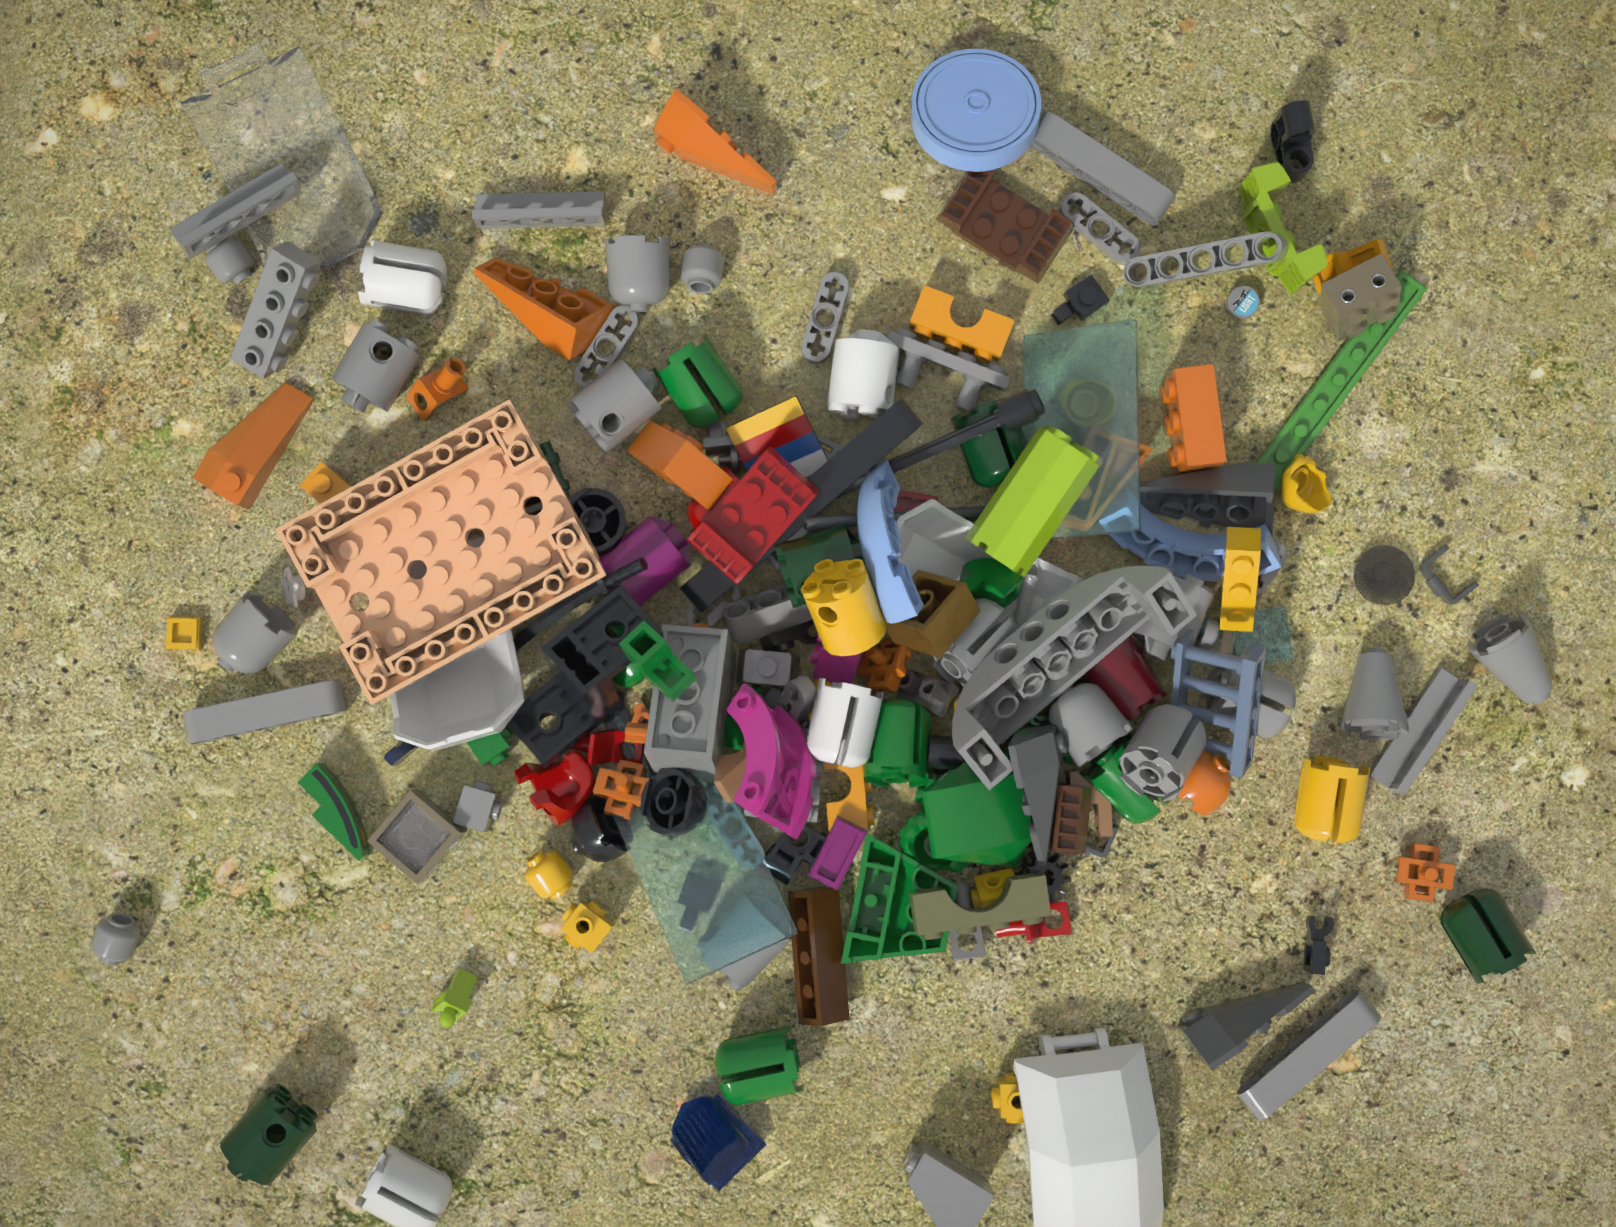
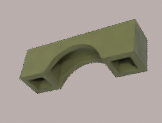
[909,872,1051,940]

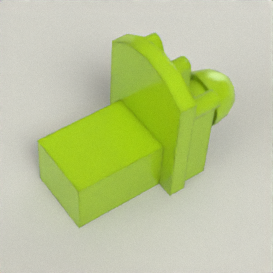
[431,968,478,1028]

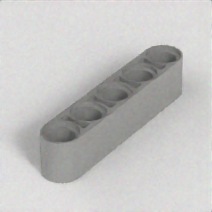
[1031,112,1175,225]
[1123,232,1288,287]
[722,566,867,643]
[183,679,347,744]
[1236,990,1381,1120]

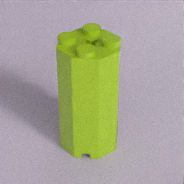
[965,424,1099,577]

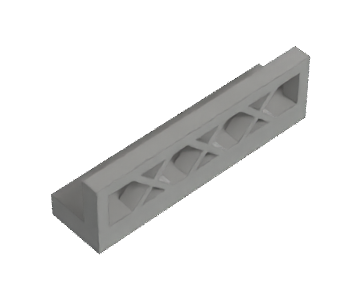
[169,163,301,260]
[472,191,606,229]
[1369,668,1478,794]

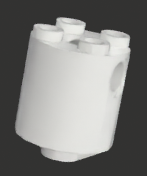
[827,329,900,420]

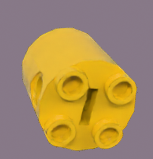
[801,559,887,656]

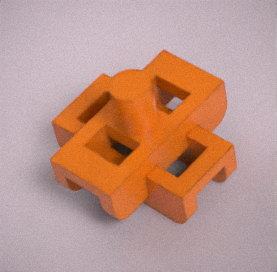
[856,639,912,693]
[593,759,649,820]
[1394,843,1456,902]

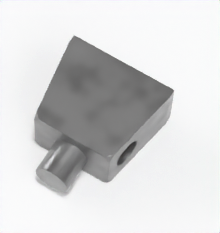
[736,649,800,687]

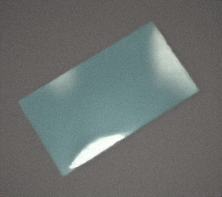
[1023,319,1141,540]
[606,767,798,985]

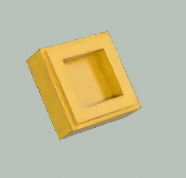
[166,616,203,650]

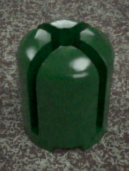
[950,398,1028,488]
[1440,888,1536,984]

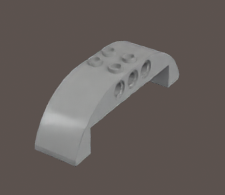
[952,566,1197,790]

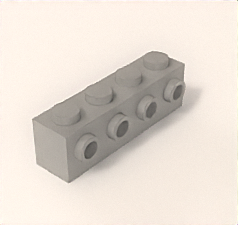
[230,241,322,379]

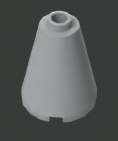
[1467,611,1553,705]
[1341,648,1409,740]

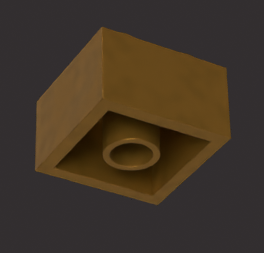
[883,570,981,658]

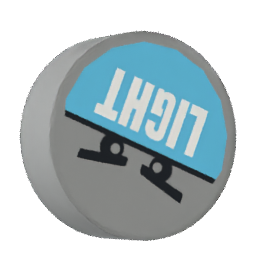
[1225,286,1260,320]
[1196,617,1219,650]

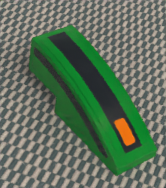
[298,763,371,861]

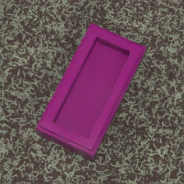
[808,815,867,891]

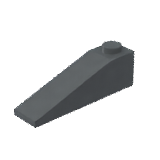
[1139,463,1276,535]
[1008,724,1067,867]
[1177,981,1315,1071]

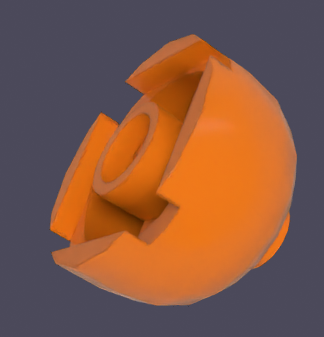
[1178,750,1231,816]

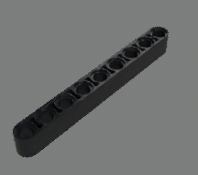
[680,398,923,613]

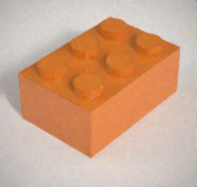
[1159,364,1227,475]

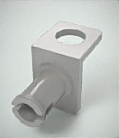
[949,882,985,960]

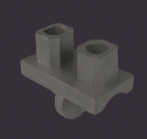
[703,419,743,473]
[896,670,960,718]

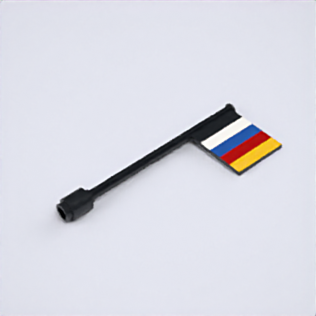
[726,389,1046,498]

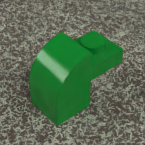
[958,558,1024,609]
[619,621,697,702]

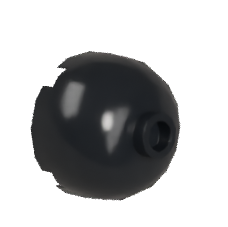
[569,488,627,553]
[640,768,708,835]
[570,795,634,862]

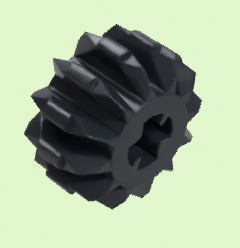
[1015,851,1071,903]

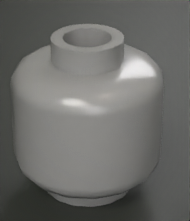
[205,237,254,285]
[681,243,724,294]
[91,913,141,965]

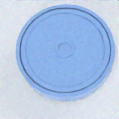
[911,49,1042,172]

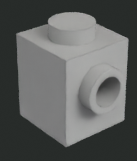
[453,780,503,832]

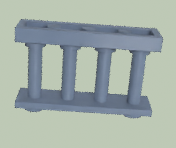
[1171,629,1266,778]

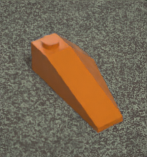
[654,88,777,195]
[474,257,615,360]
[192,382,315,510]

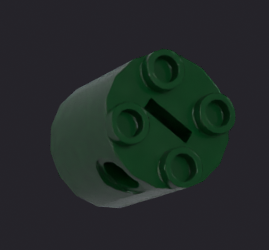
[774,524,865,608]
[220,1084,318,1185]

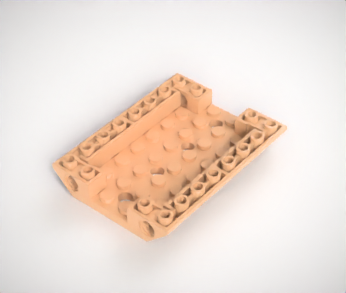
[275,399,607,705]

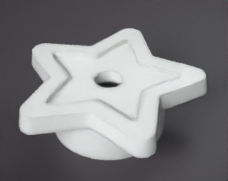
[281,567,305,608]

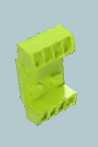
[1238,162,1328,295]

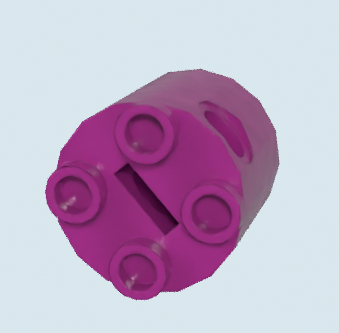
[599,516,691,607]

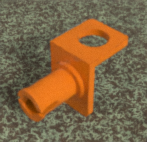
[406,358,469,421]

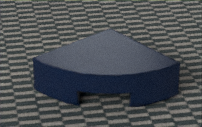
[384,742,419,766]

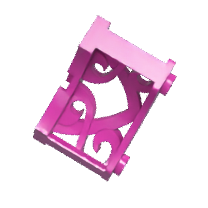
[727,684,816,840]

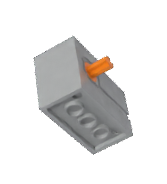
[625,624,737,783]

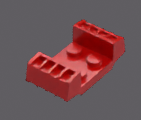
[687,446,820,585]

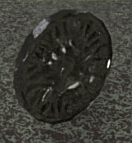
[1353,545,1415,606]

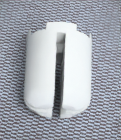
[358,240,447,315]
[806,678,884,768]
[355,1144,452,1227]

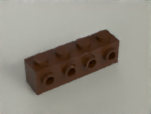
[788,887,850,1026]

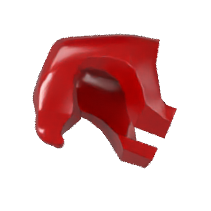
[514,751,596,826]

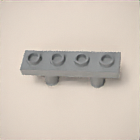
[887,328,1011,411]

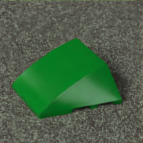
[922,744,1032,868]
[841,833,958,964]

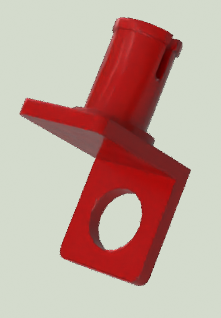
[570,729,645,766]
[995,901,1072,943]

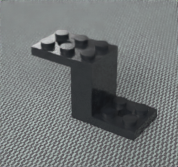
[507,586,664,768]

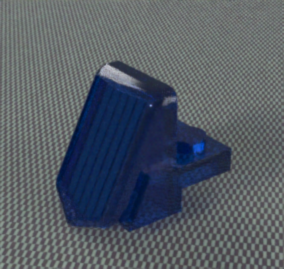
[670,1093,767,1191]

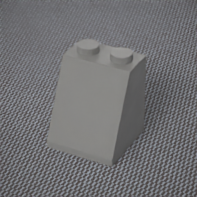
[902,1139,994,1227]

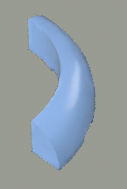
[857,459,924,624]
[1099,490,1281,581]

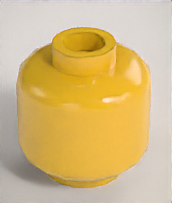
[524,850,573,899]

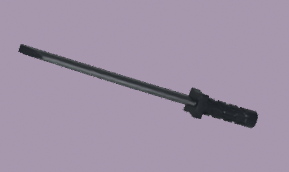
[514,557,648,651]

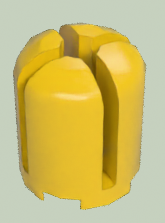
[1294,755,1370,844]

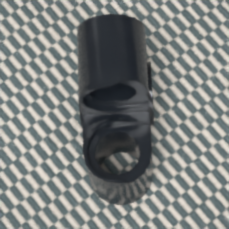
[1271,100,1315,183]
[928,735,965,770]
[758,823,827,885]

